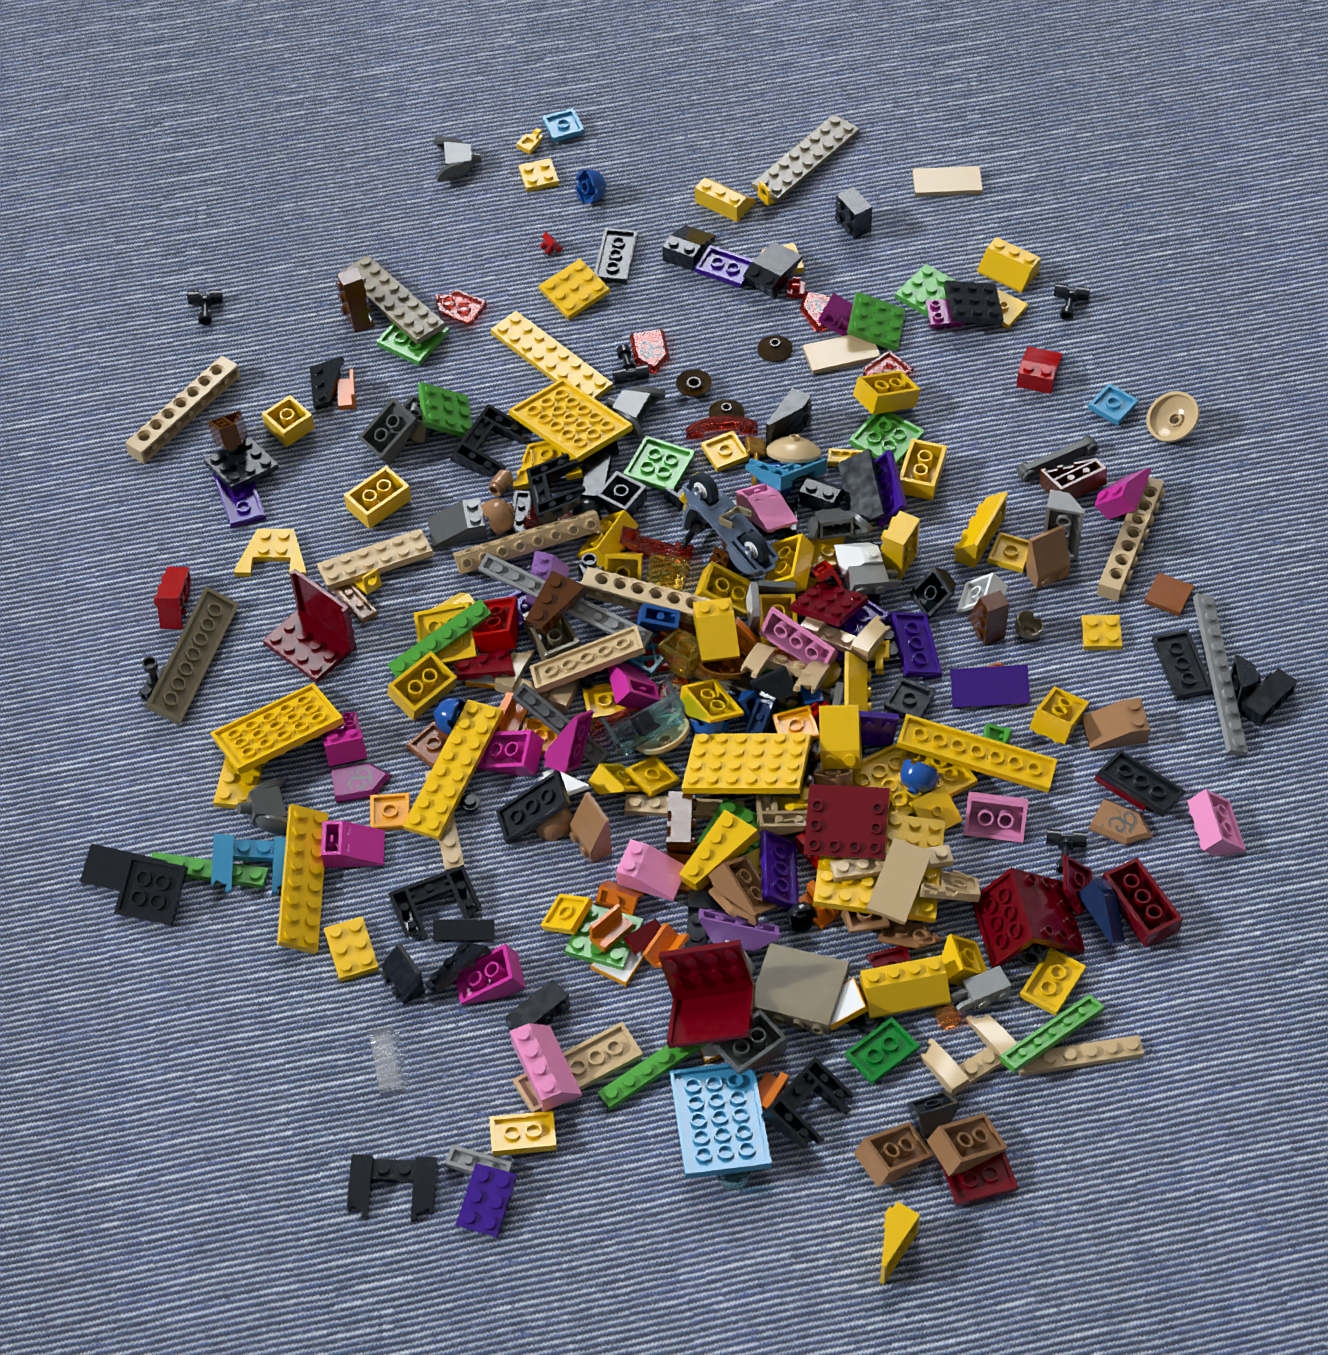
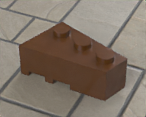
[336,267,375,333]
[207,410,247,451]
[1040,458,1107,499]

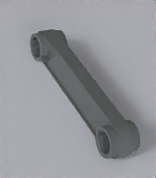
[1016,435,1099,482]

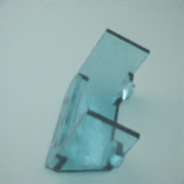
[600,680,686,756]

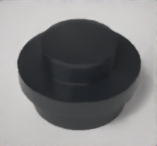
[460,793,480,812]

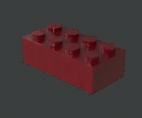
[1102,857,1183,948]

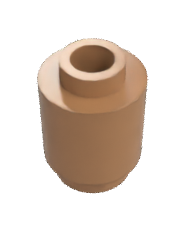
[488,470,514,497]

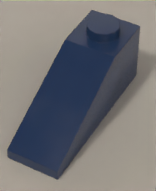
[1078,878,1125,944]

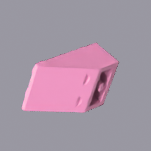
[736,483,798,532]

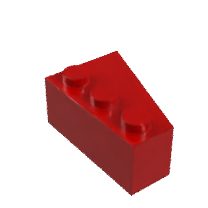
[154,566,191,629]

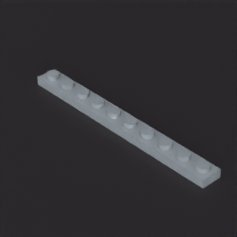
[478,553,653,649]
[1193,593,1248,756]

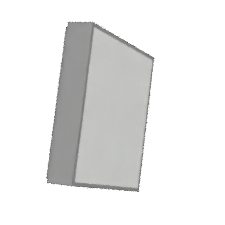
[746,582,761,632]

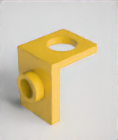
[758,181,786,206]
[353,568,382,595]

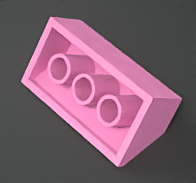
[759,606,839,667]
[510,1023,582,1112]

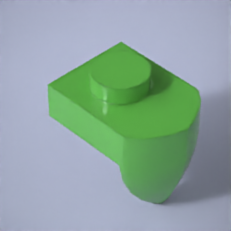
[983,723,1012,744]

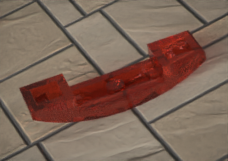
[686,415,758,440]
[619,526,694,563]

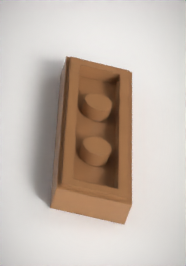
[332,583,378,624]

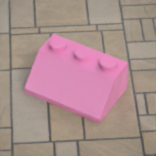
[1188,789,1246,856]
[963,792,1028,843]

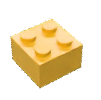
[262,395,315,447]

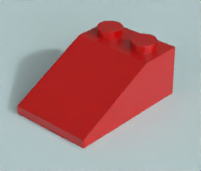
[1016,346,1063,394]
[473,596,518,654]

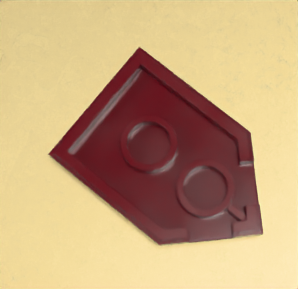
[1062,854,1092,915]

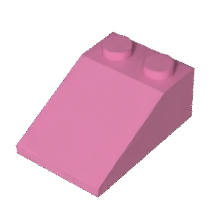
[616,839,685,902]

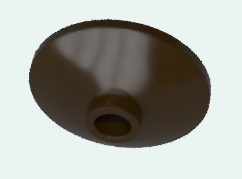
[758,335,793,362]
[676,369,712,397]
[709,399,744,427]

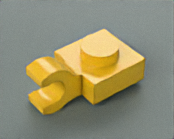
[516,128,543,154]
[870,640,890,675]

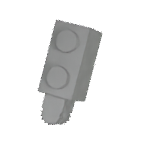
[844,563,901,595]
[950,966,1011,1012]

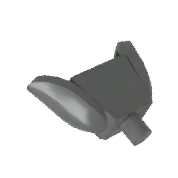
[433,136,482,182]
[606,387,666,438]
[807,508,873,542]
[237,777,288,835]

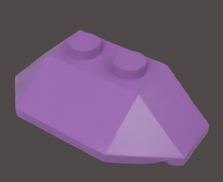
[524,551,570,606]
[699,908,780,952]

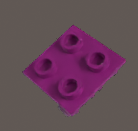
[817,293,853,336]
[925,299,966,330]

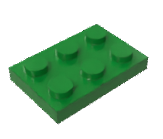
[844,1017,920,1085]

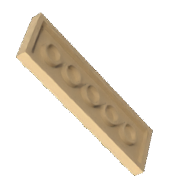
[317,529,434,591]
[530,625,646,694]
[512,1022,643,1113]

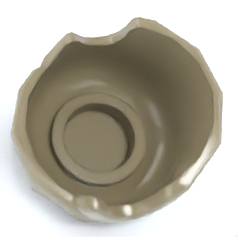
[1015,611,1044,640]

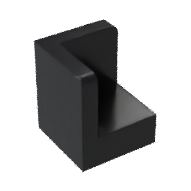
[664,486,686,510]
[630,709,661,736]

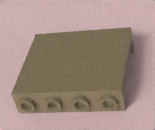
[753,943,850,1035]

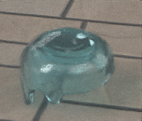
[717,1171,750,1190]

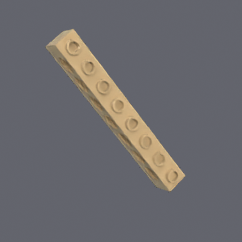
[125,356,240,464]
[1097,477,1166,601]
[453,509,602,574]
[581,567,711,626]

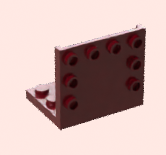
[263,568,357,683]
[803,784,896,861]
[972,868,1085,968]
[659,940,756,1049]

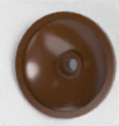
[698,651,752,682]

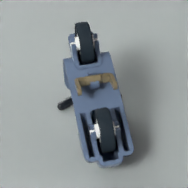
[680,472,779,576]

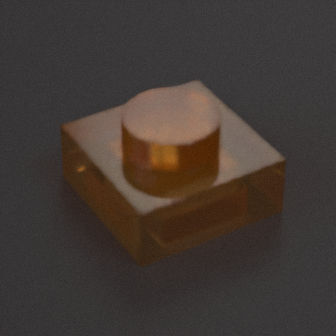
[933,1003,961,1030]

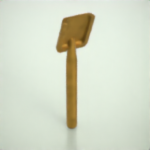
[745,436,767,487]

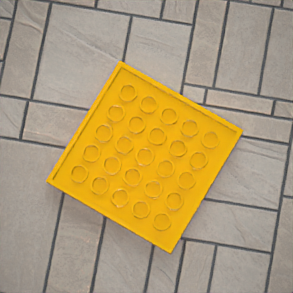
[813,813,945,923]

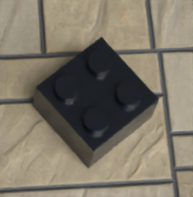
[835,186,872,239]

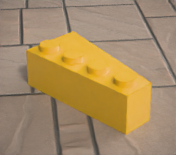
[679,810,761,890]

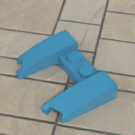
[746,457,827,491]
[211,834,286,895]

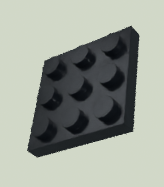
[944,281,1004,325]
[204,437,279,492]
[114,855,188,926]

